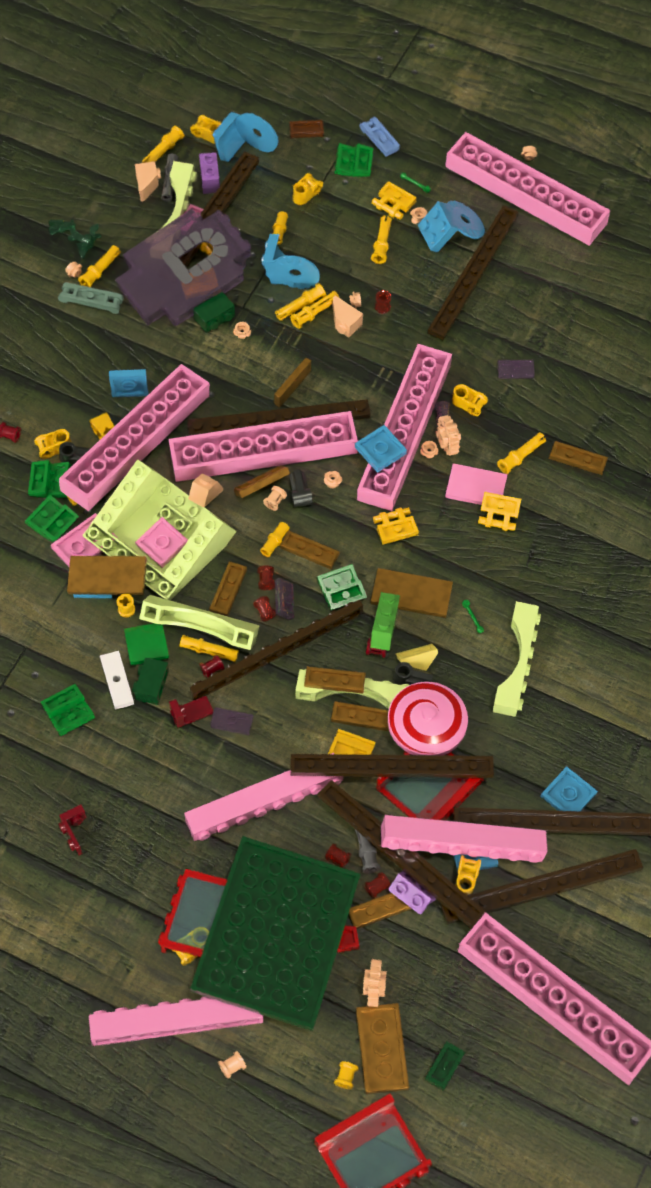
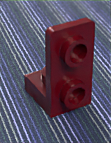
[169,696,214,728]
[58,804,86,856]

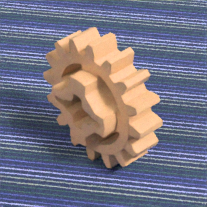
[436,415,461,456]
[363,959,387,1007]

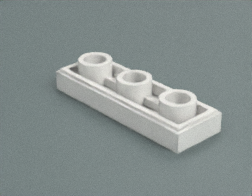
[100,651,134,710]

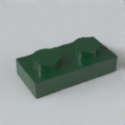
[425,1041,465,1091]

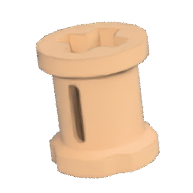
[263,486,287,511]
[218,1051,246,1079]

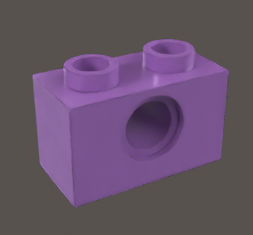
[199,153,220,194]

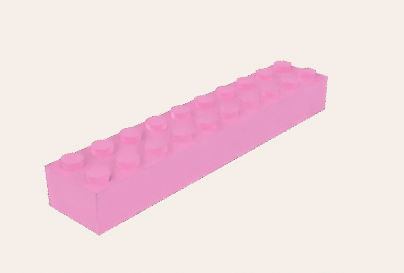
[446,132,610,246]
[357,344,452,511]
[59,364,209,511]
[169,411,358,482]
[458,913,651,1085]

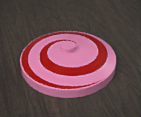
[388,682,468,755]

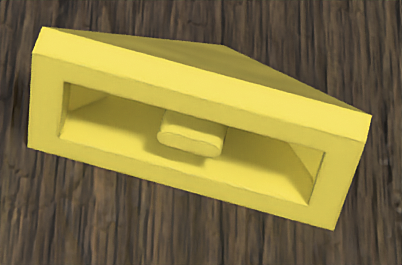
[396,644,438,671]

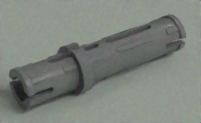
[161,154,179,201]

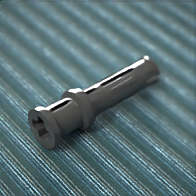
[355,829,381,874]

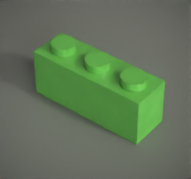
[370,592,400,651]

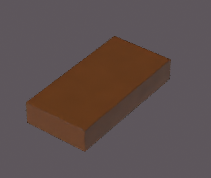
[290,120,324,138]

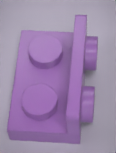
[389,871,436,914]

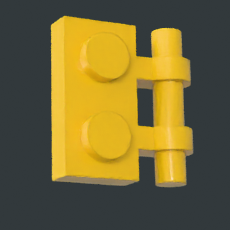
[372,181,416,220]
[478,492,521,531]
[373,507,419,545]

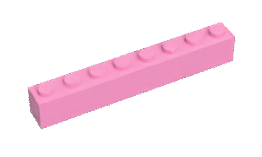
[184,753,343,841]
[381,815,547,863]
[89,996,263,1046]

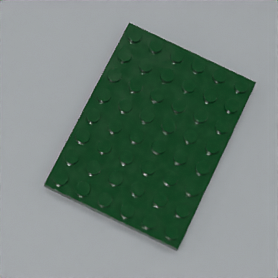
[190,836,361,1031]

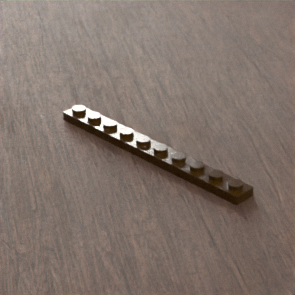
[159,151,259,284]
[428,205,519,340]
[187,399,371,436]
[190,600,363,701]
[290,754,494,778]
[317,780,486,929]
[454,807,651,836]
[441,849,643,924]

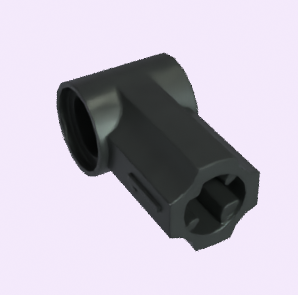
[59,442,91,465]
[289,470,312,507]
[393,662,434,685]

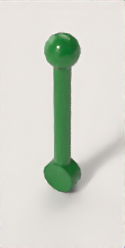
[400,173,431,193]
[462,600,484,634]

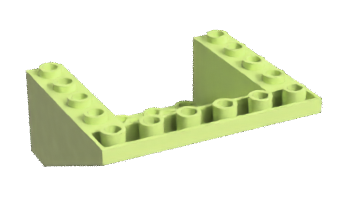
[82,459,237,600]

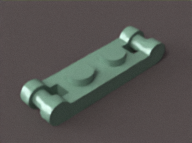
[58,282,124,314]

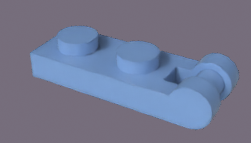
[360,117,400,157]

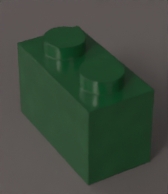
[193,292,235,333]
[132,657,169,705]

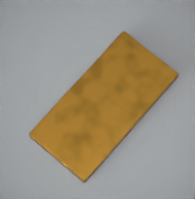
[67,556,147,595]
[371,568,453,618]
[356,1003,409,1094]

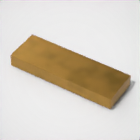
[274,358,311,408]
[549,441,608,475]
[233,465,290,498]
[280,530,339,570]
[209,561,247,617]
[304,666,366,693]
[331,701,390,732]
[349,893,412,929]

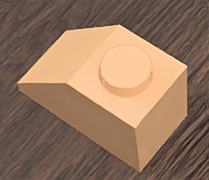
[135,162,161,202]
[333,296,363,337]
[188,474,223,507]

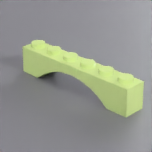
[149,161,197,260]
[140,595,259,650]
[493,601,541,717]
[296,669,409,710]

